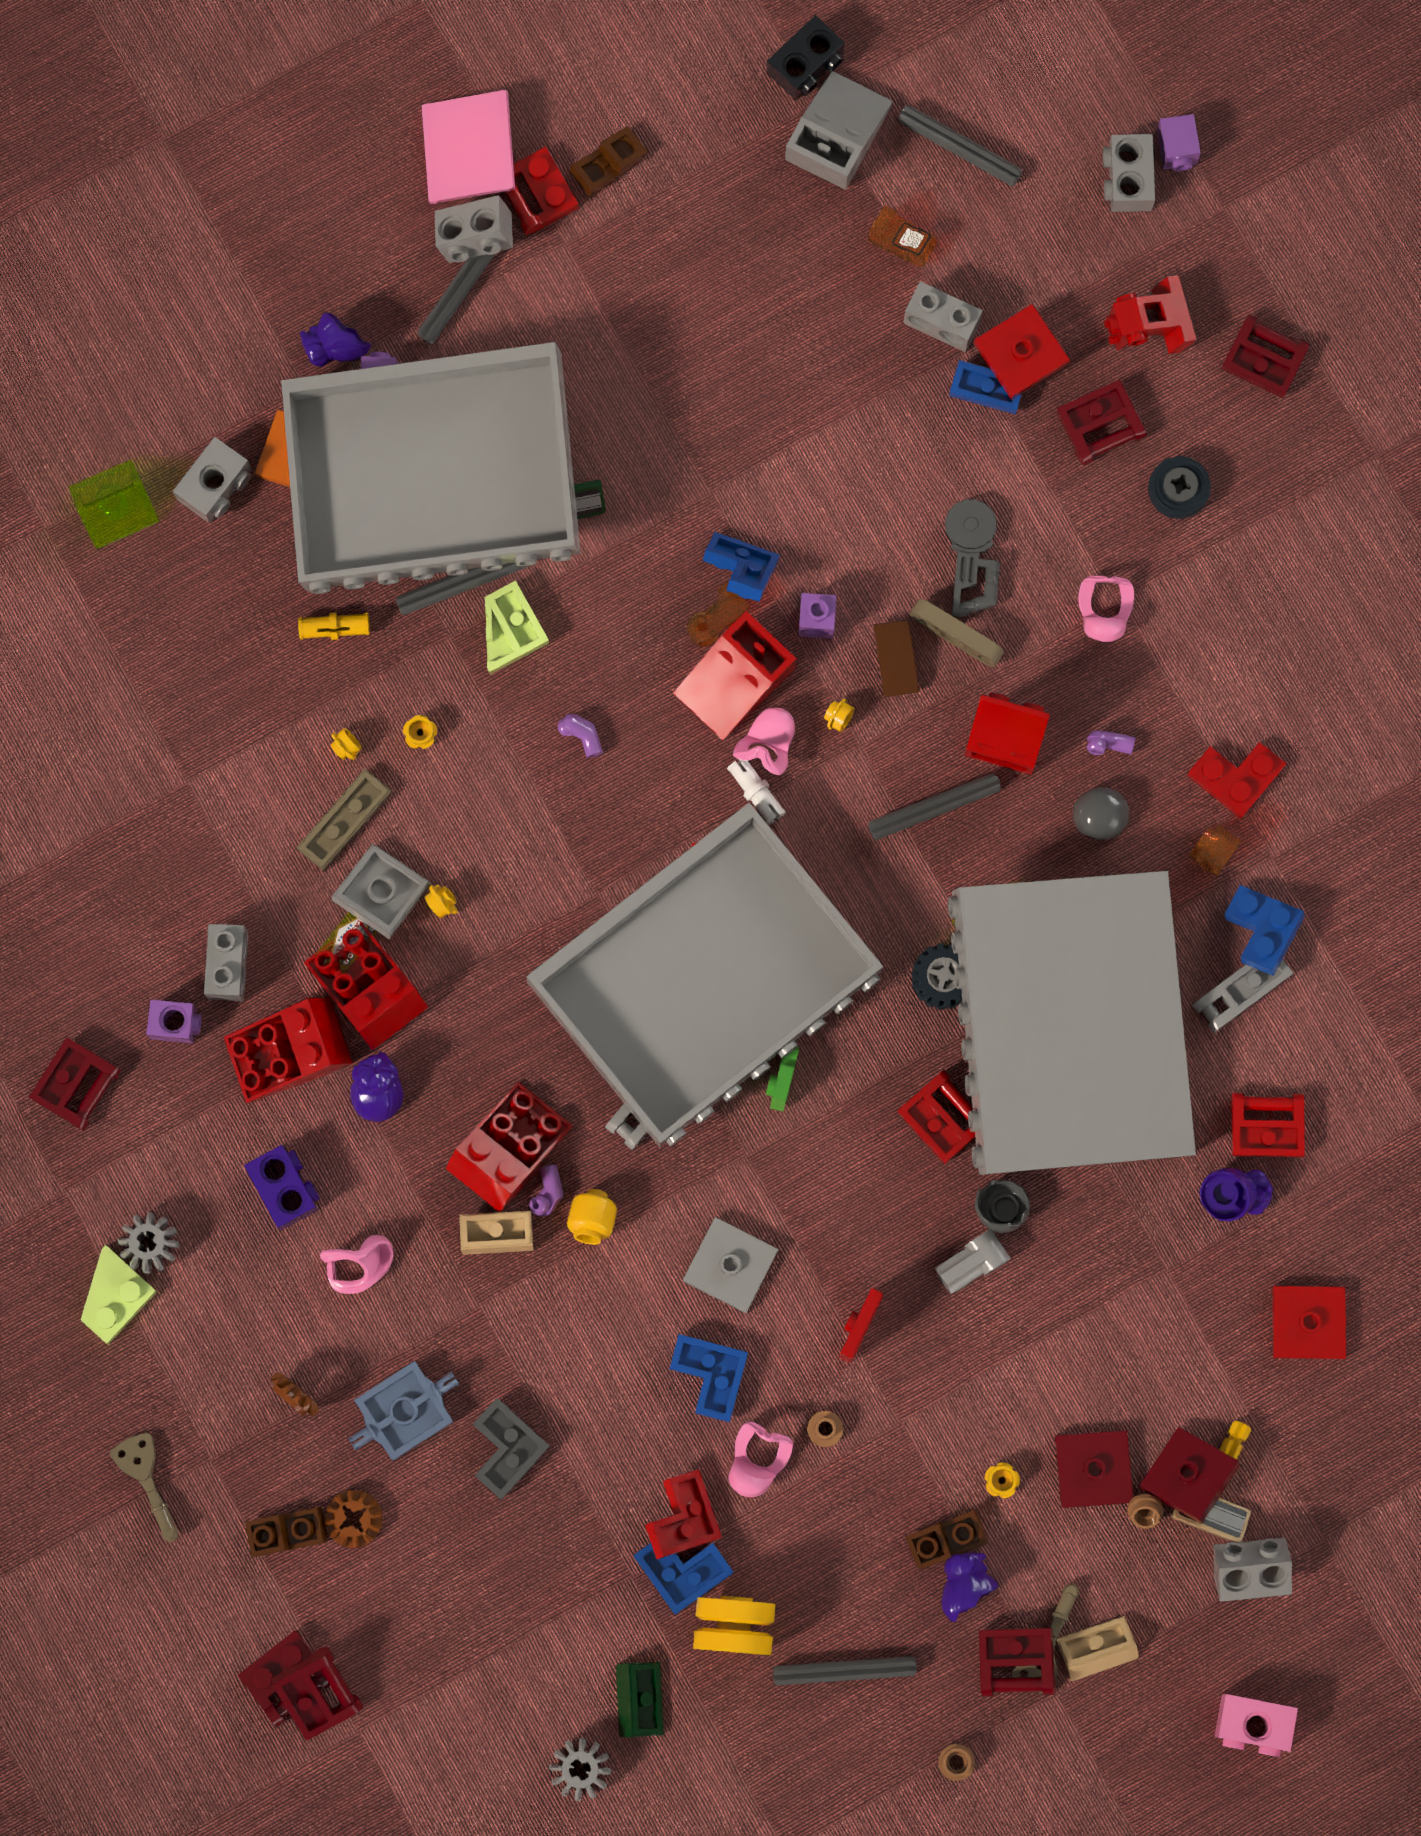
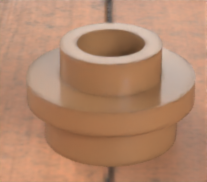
[807,1411,843,1447]
[1127,1494,1164,1529]
[938,1744,975,1781]

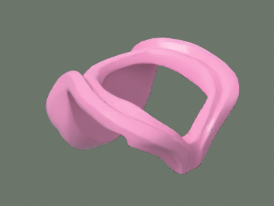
[1078,576,1134,642]
[733,708,795,775]
[320,1235,394,1294]
[728,1421,793,1497]

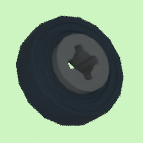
[1148,456,1211,519]

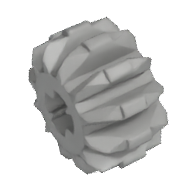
[118,1212,180,1274]
[549,1738,612,1801]

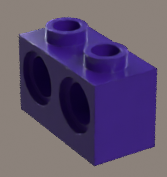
[244,1145,320,1231]

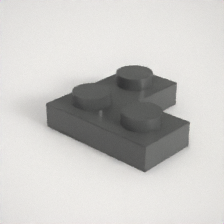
[473,1398,550,1500]

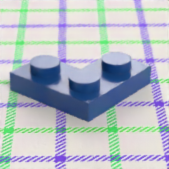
[949,360,1022,415]
[703,532,780,602]
[1224,885,1305,976]
[669,1334,748,1423]
[633,1543,734,1615]

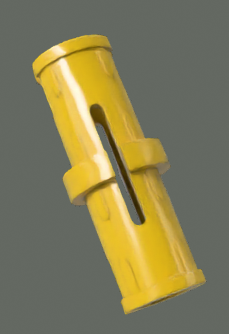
[298,612,370,640]

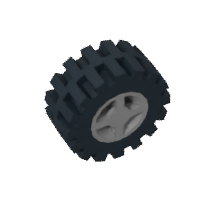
[912,944,963,1010]

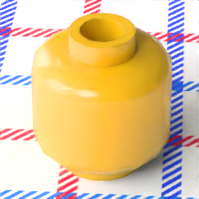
[567,1189,617,1245]

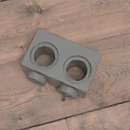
[1103,134,1155,212]
[435,195,513,263]
[904,281,983,353]
[204,924,248,1002]
[1213,1538,1292,1602]

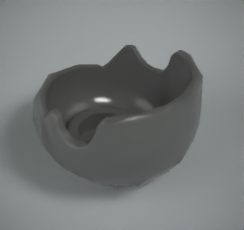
[1072,787,1130,840]
[975,1179,1030,1233]

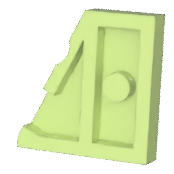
[485,580,549,675]
[81,1245,157,1345]

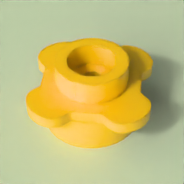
[425,884,458,918]

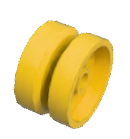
[693,1596,775,1655]

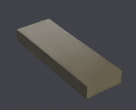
[296,769,392,872]

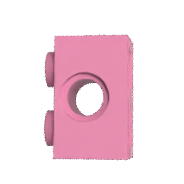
[1215,1694,1298,1757]

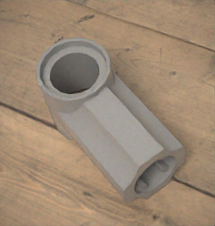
[934,1229,1011,1294]

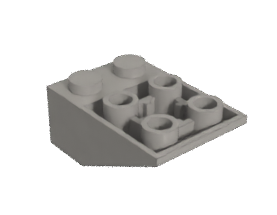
[785,71,893,190]

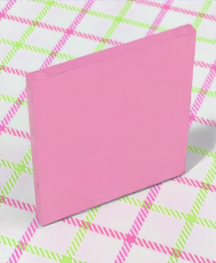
[422,90,515,204]

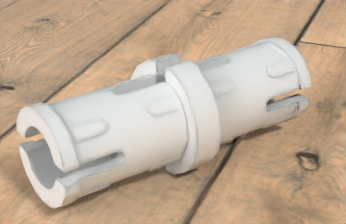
[727,759,786,825]

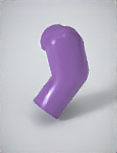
[558,714,603,758]
[1087,730,1136,755]
[529,1165,564,1217]

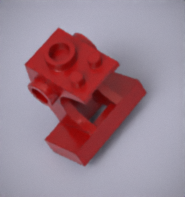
[1104,276,1197,354]

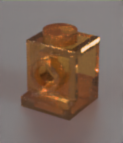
[1188,825,1242,876]

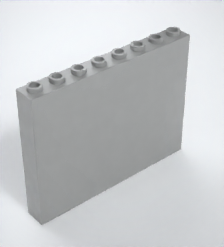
[281,342,581,594]
[526,803,883,1147]
[948,871,1196,1175]

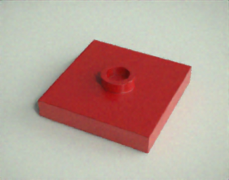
[974,304,1070,400]
[1272,1286,1346,1360]
[838,1288,883,1363]

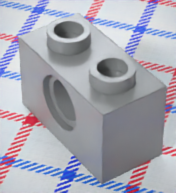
[173,437,252,524]

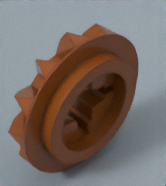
[270,1373,319,1417]
[324,1490,383,1548]

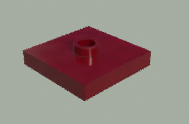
[1139,1427,1240,1524]
[1054,1430,1133,1508]

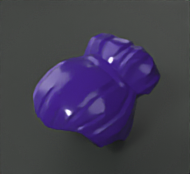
[300,312,371,367]
[350,1052,404,1122]
[1199,1168,1274,1222]
[941,1552,998,1622]

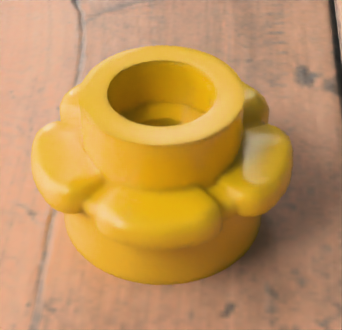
[824,699,855,732]
[403,715,437,749]
[330,728,362,760]
[984,1462,1020,1498]

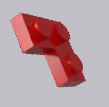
[1187,742,1286,819]
[645,1469,722,1559]

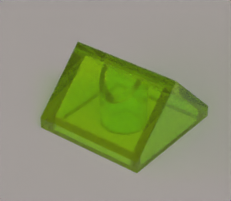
[68,459,160,550]

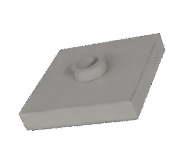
[332,844,431,939]
[683,1217,779,1314]

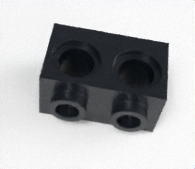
[767,15,845,100]

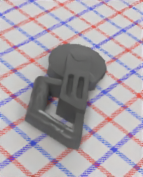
[945,499,1000,618]

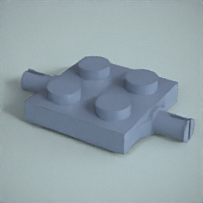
[348,1361,459,1461]

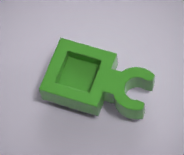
[766,1047,800,1112]

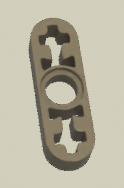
[909,599,1005,668]

